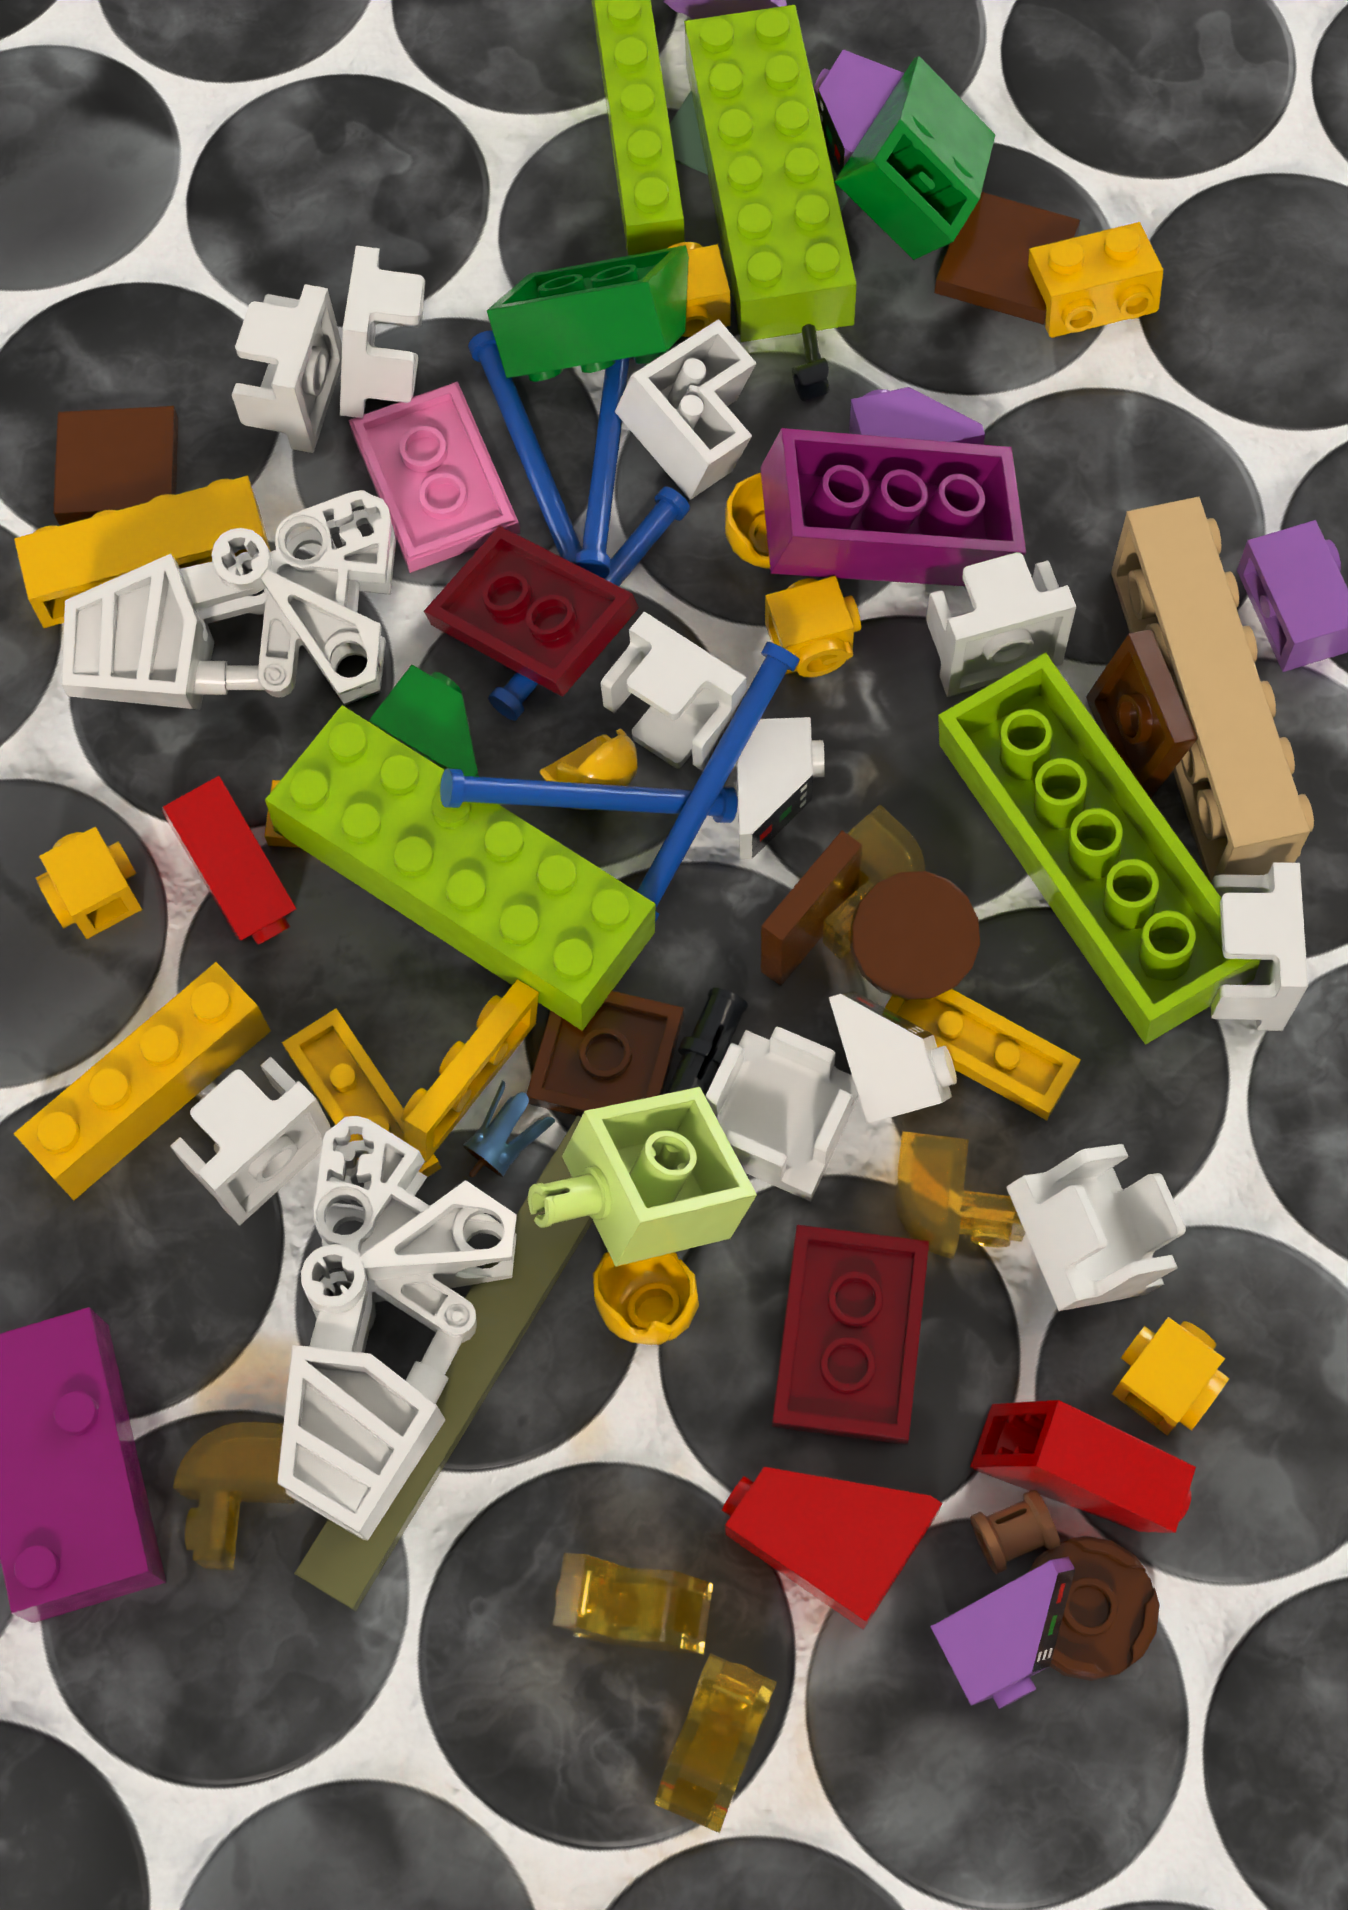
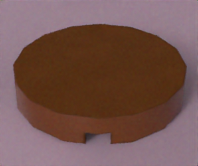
[850,871,980,1000]
[1027,1536,1160,1681]

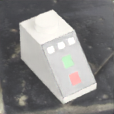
[736,717,824,859]
[829,991,957,1124]

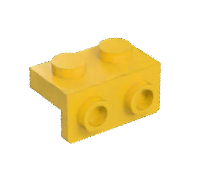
[1028,222,1163,338]

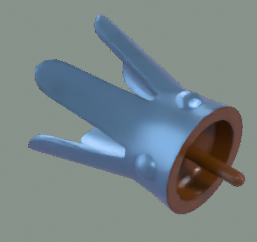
[463,1080,555,1178]

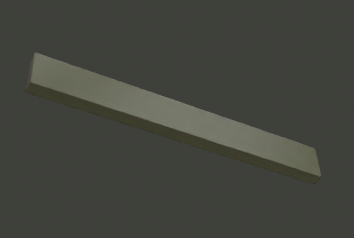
[294,1115,593,1612]

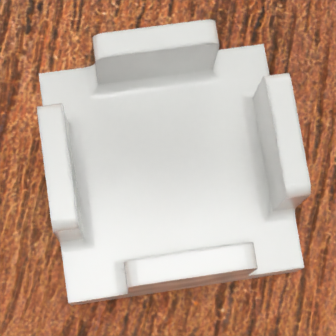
[340,246,425,418]
[232,284,342,453]
[926,552,1076,697]
[601,612,747,771]
[1211,862,1308,1031]
[705,1027,859,1202]
[170,1057,331,1226]
[1006,1144,1186,1311]

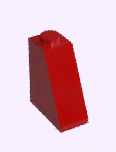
[163,776,296,945]
[970,1400,1196,1533]
[722,1467,943,1630]

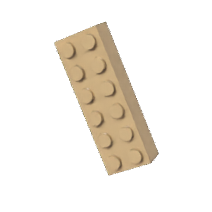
[1111,497,1314,883]

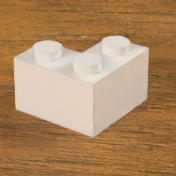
[615,319,756,500]

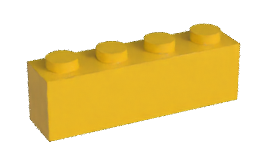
[14,475,271,628]
[13,962,271,1201]

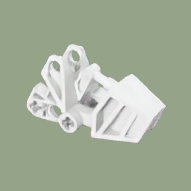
[62,490,396,710]
[277,1116,517,1540]

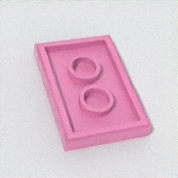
[348,381,520,573]

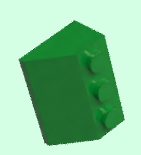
[487,245,689,382]

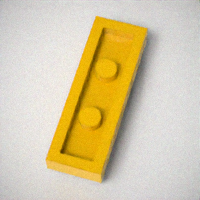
[401,979,539,1164]
[885,989,1081,1120]
[281,1008,441,1177]

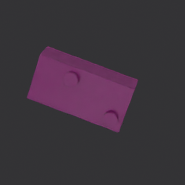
[760,428,1026,587]
[0,1307,166,1623]

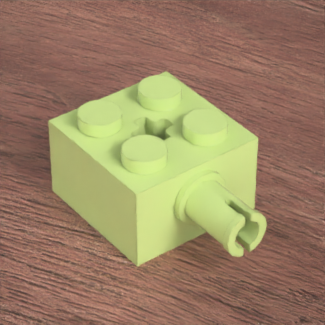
[528,1087,757,1267]

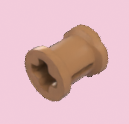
[970,1490,1060,1574]

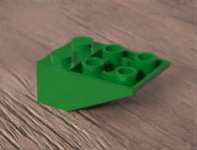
[834,56,995,260]

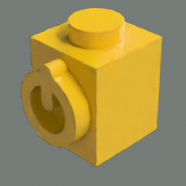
[668,242,731,337]
[765,576,861,677]
[35,826,142,939]
[1112,1317,1230,1436]

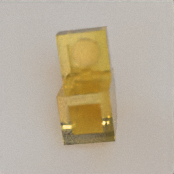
[823,805,925,960]
[894,1131,1025,1259]
[173,1422,295,1570]
[553,1553,713,1654]
[654,1653,777,1833]

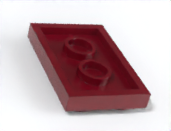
[424,525,639,697]
[772,1225,929,1445]

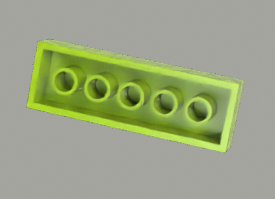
[684,5,857,342]
[938,652,1261,1045]
[265,705,656,1031]

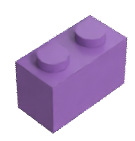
[1237,520,1348,672]

